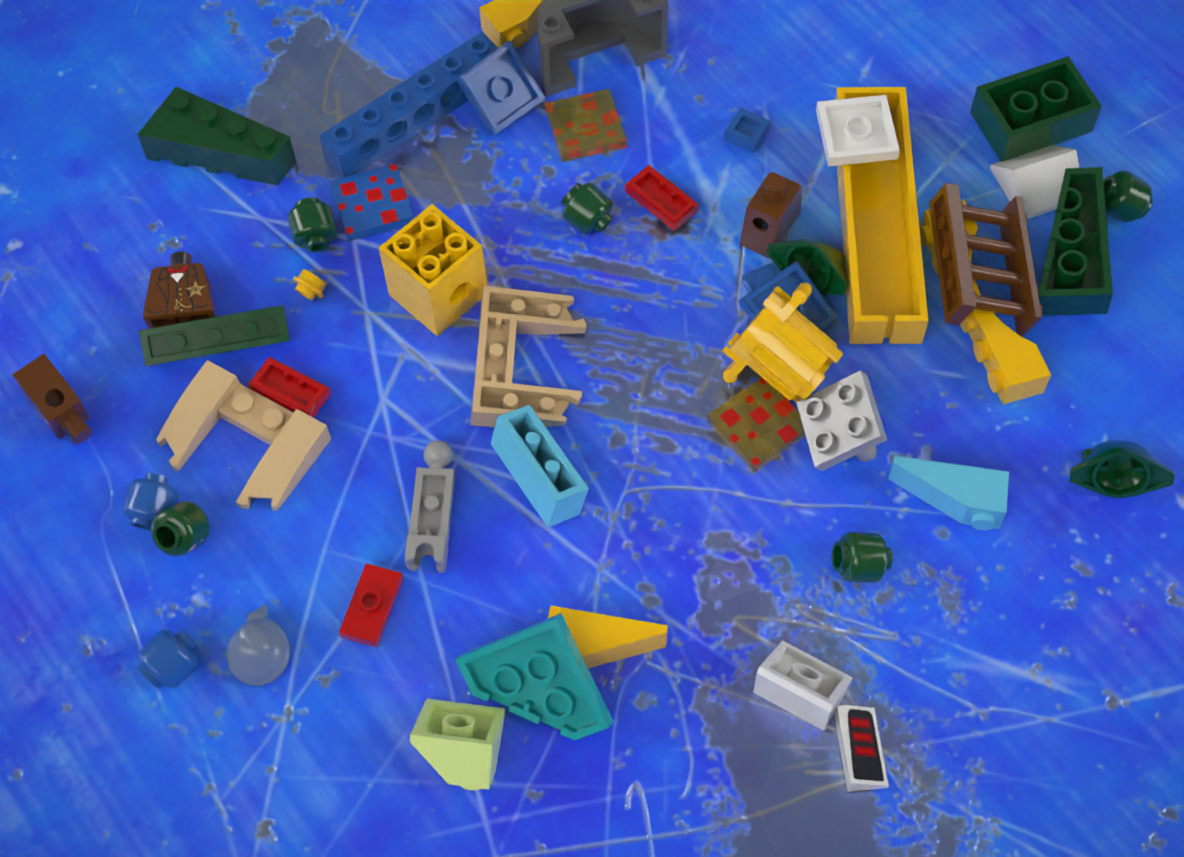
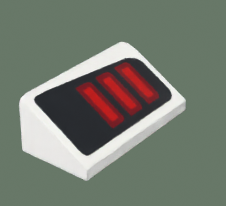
[834,705,889,792]

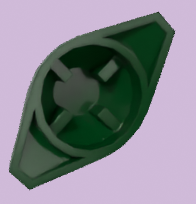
[766,239,849,295]
[1069,440,1175,498]

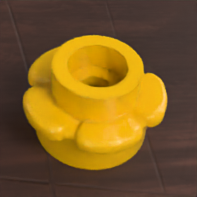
[293,269,327,301]

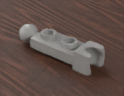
[405,440,455,573]

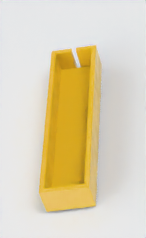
[835,87,928,344]

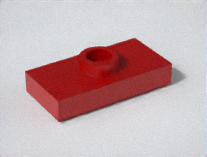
[625,165,699,232]
[248,356,331,418]
[339,563,404,647]

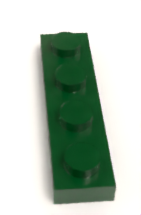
[138,305,291,366]

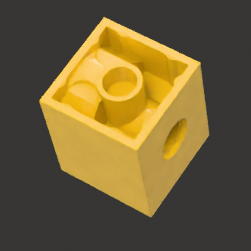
[379,204,488,337]

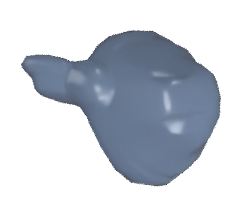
[226,605,290,686]

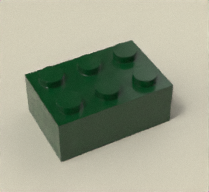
[970,56,1102,162]

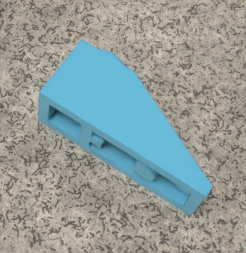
[888,456,1009,530]

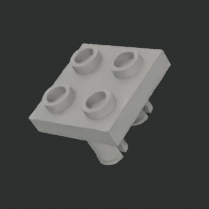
[796,370,887,471]

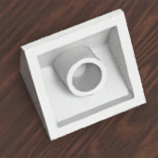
[990,145,1079,219]
[753,640,853,731]

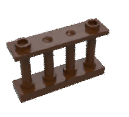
[929,183,1042,336]

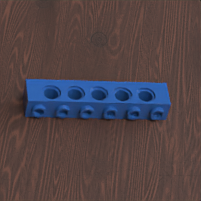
[319,32,498,178]

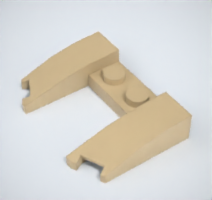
[470,286,586,427]
[156,360,331,511]

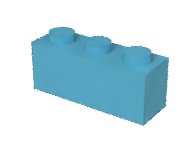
[490,405,589,527]

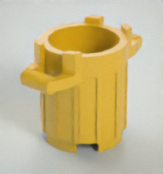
[722,283,843,403]

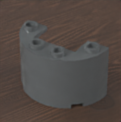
[537,0,668,97]

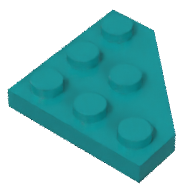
[455,613,614,741]

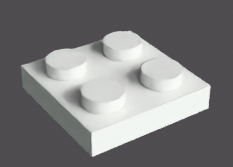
[816,95,900,166]

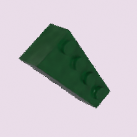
[137,87,296,186]
[1038,167,1113,316]

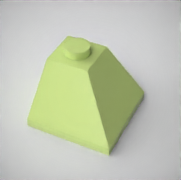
[410,699,505,791]

